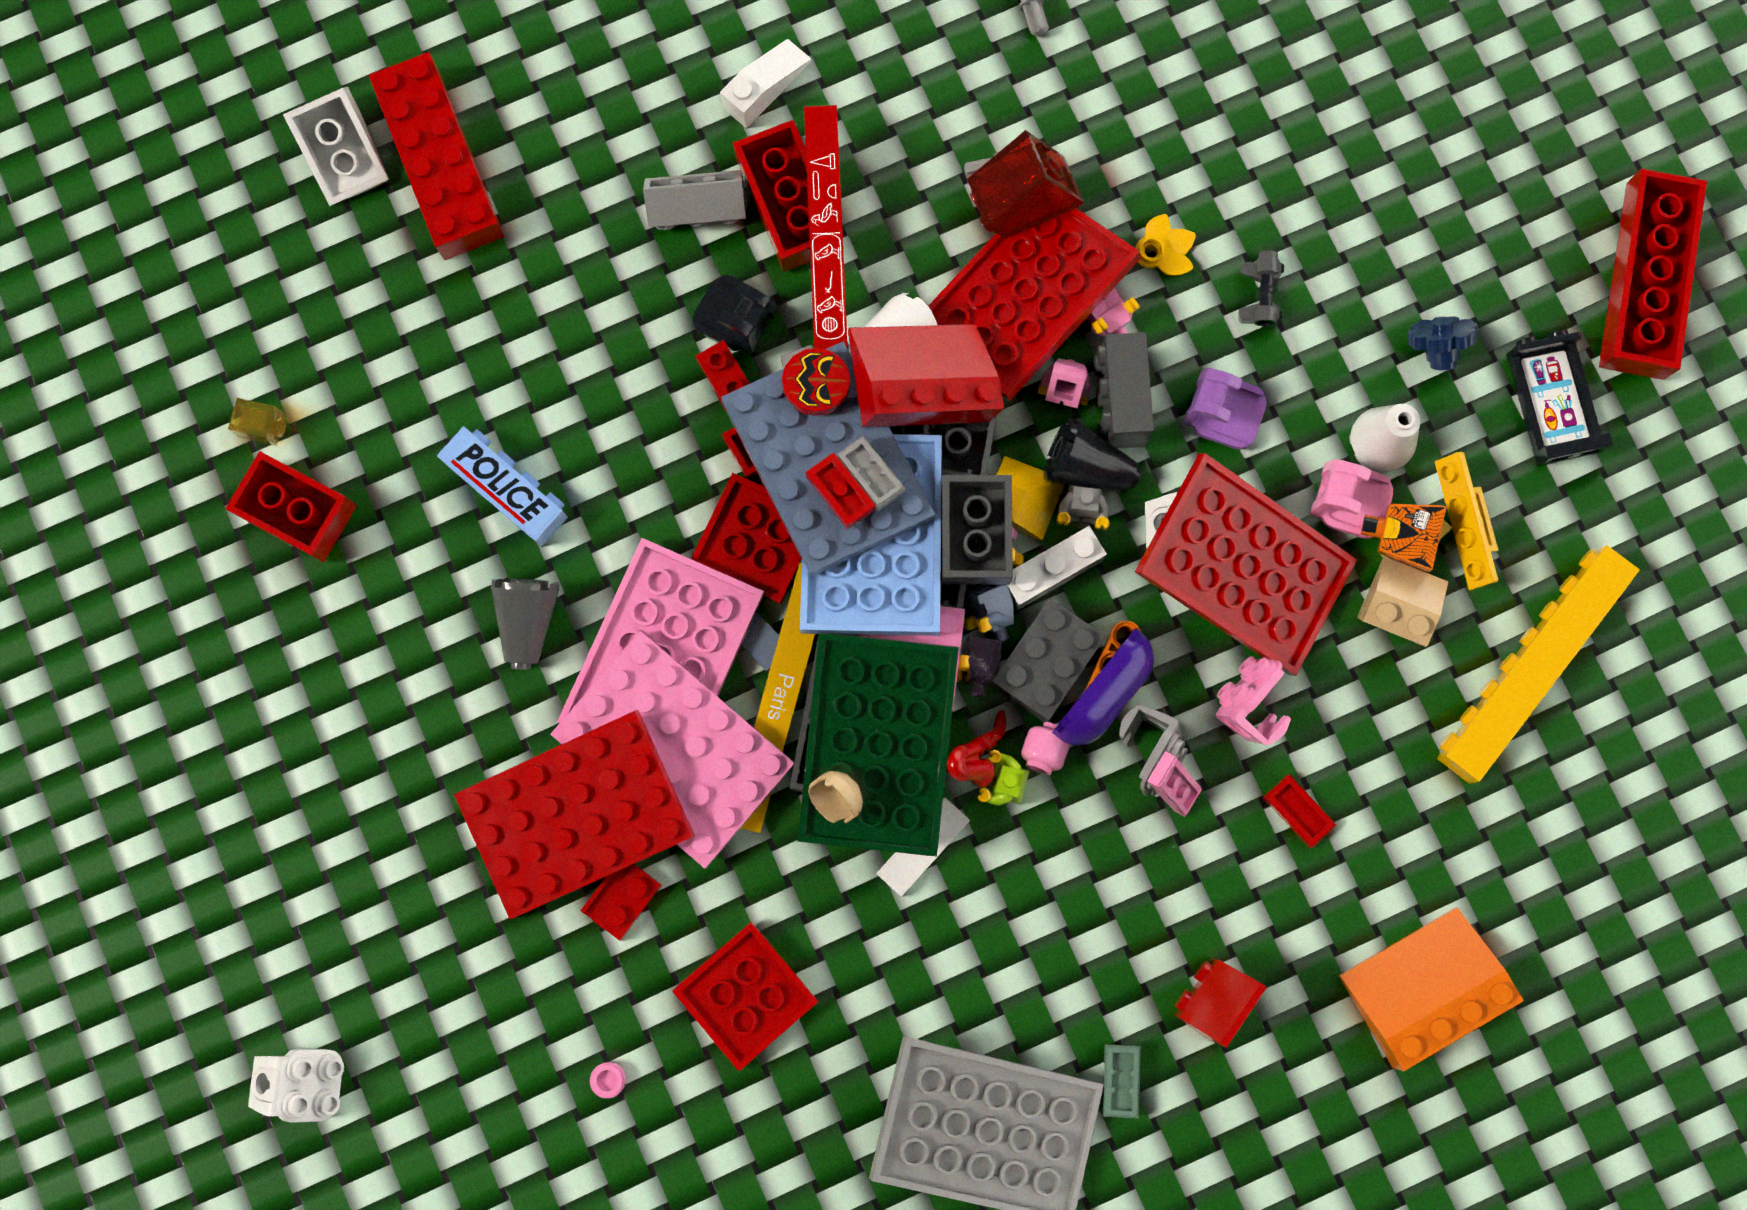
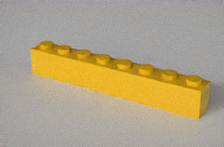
[1437,545,1640,784]

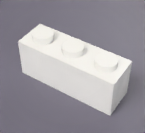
[1007,526,1107,611]

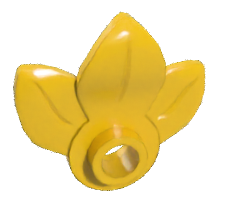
[1135,214,1196,276]

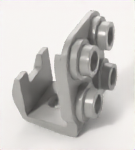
[1119,705,1188,797]

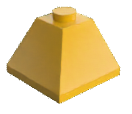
[996,456,1065,541]

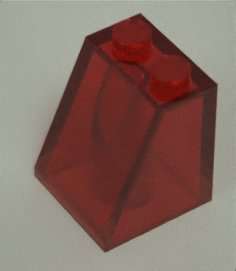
[967,130,1084,239]

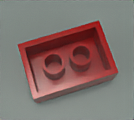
[225,451,357,563]

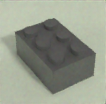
[1094,332,1154,449]
[941,475,1013,585]
[990,598,1106,722]

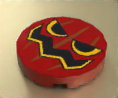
[782,348,850,416]

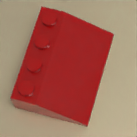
[848,324,1004,427]

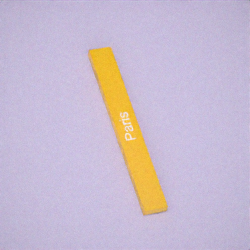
[741,563,815,833]

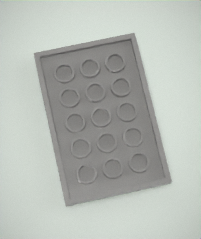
[869,1036,1104,1210]

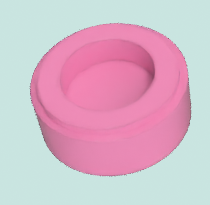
[590,1062,626,1098]

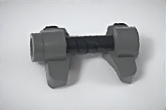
[1238,251,1284,327]

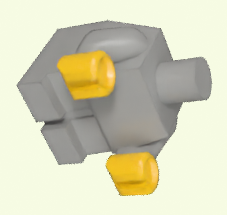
[1056,485,1109,530]

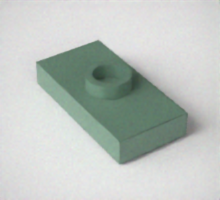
[1102,1044,1141,1118]

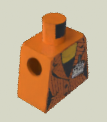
[1360,504,1447,572]

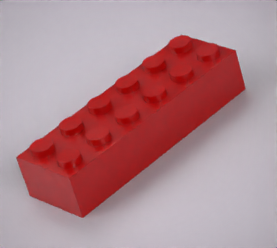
[368,52,505,261]
[1599,168,1707,380]

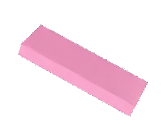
[1147,751,1202,817]

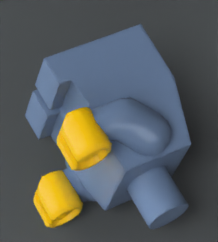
[963,584,1014,642]

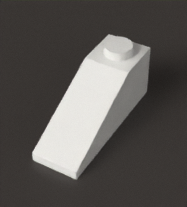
[720,39,811,129]

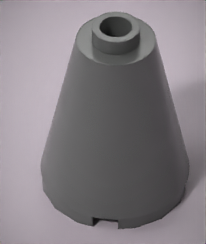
[491,578,559,670]

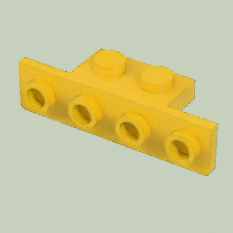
[1435,452,1499,590]

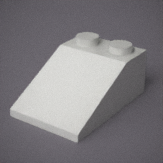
[283,87,389,206]

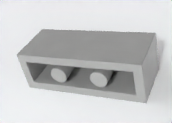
[643,170,746,230]

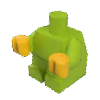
[977,750,1029,805]

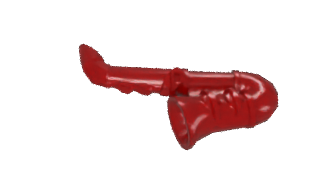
[946,710,1006,788]

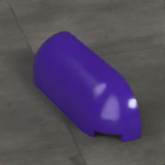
[1052,628,1154,745]

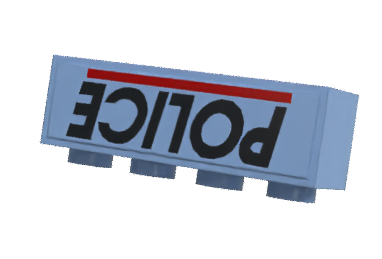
[437,426,568,547]

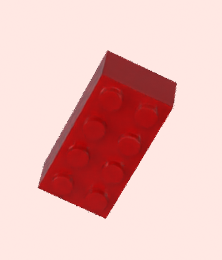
[733,119,844,272]

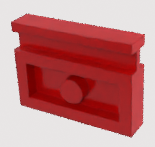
[580,864,662,941]

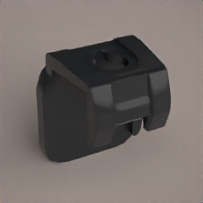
[693,275,779,354]

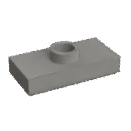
[836,436,905,512]

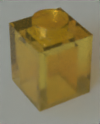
[228,398,286,446]

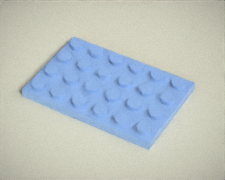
[800,434,942,636]

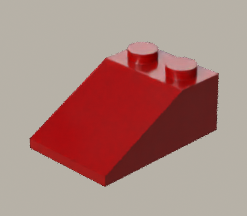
[1174,959,1267,1048]

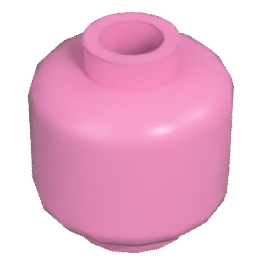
[1021,722,1070,775]

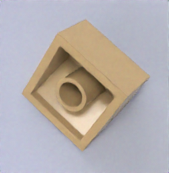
[1357,556,1448,647]

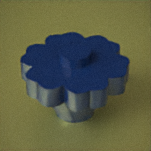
[1408,316,1478,370]

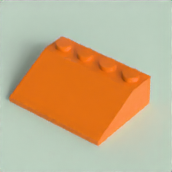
[1338,907,1524,1071]

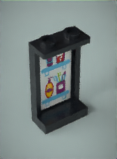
[1506,330,1613,467]

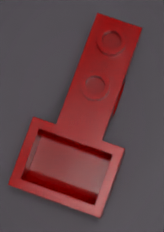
[695,340,758,479]

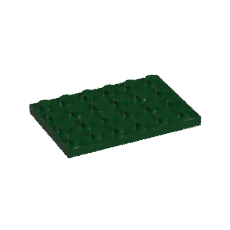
[798,632,959,857]

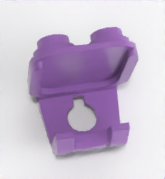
[1182,368,1267,450]

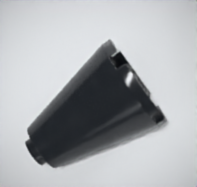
[1044,417,1141,493]

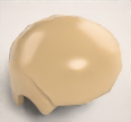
[808,771,863,823]

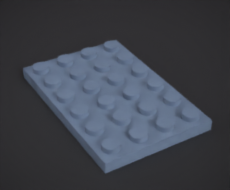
[721,342,935,577]

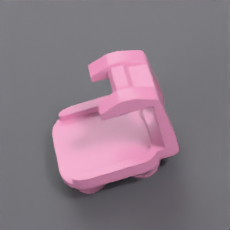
[1310,459,1393,539]
[1216,656,1291,745]

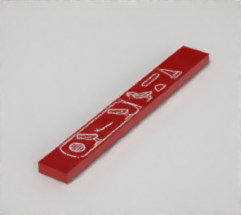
[804,105,848,349]

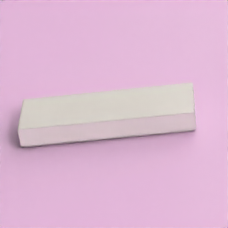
[876,798,970,897]

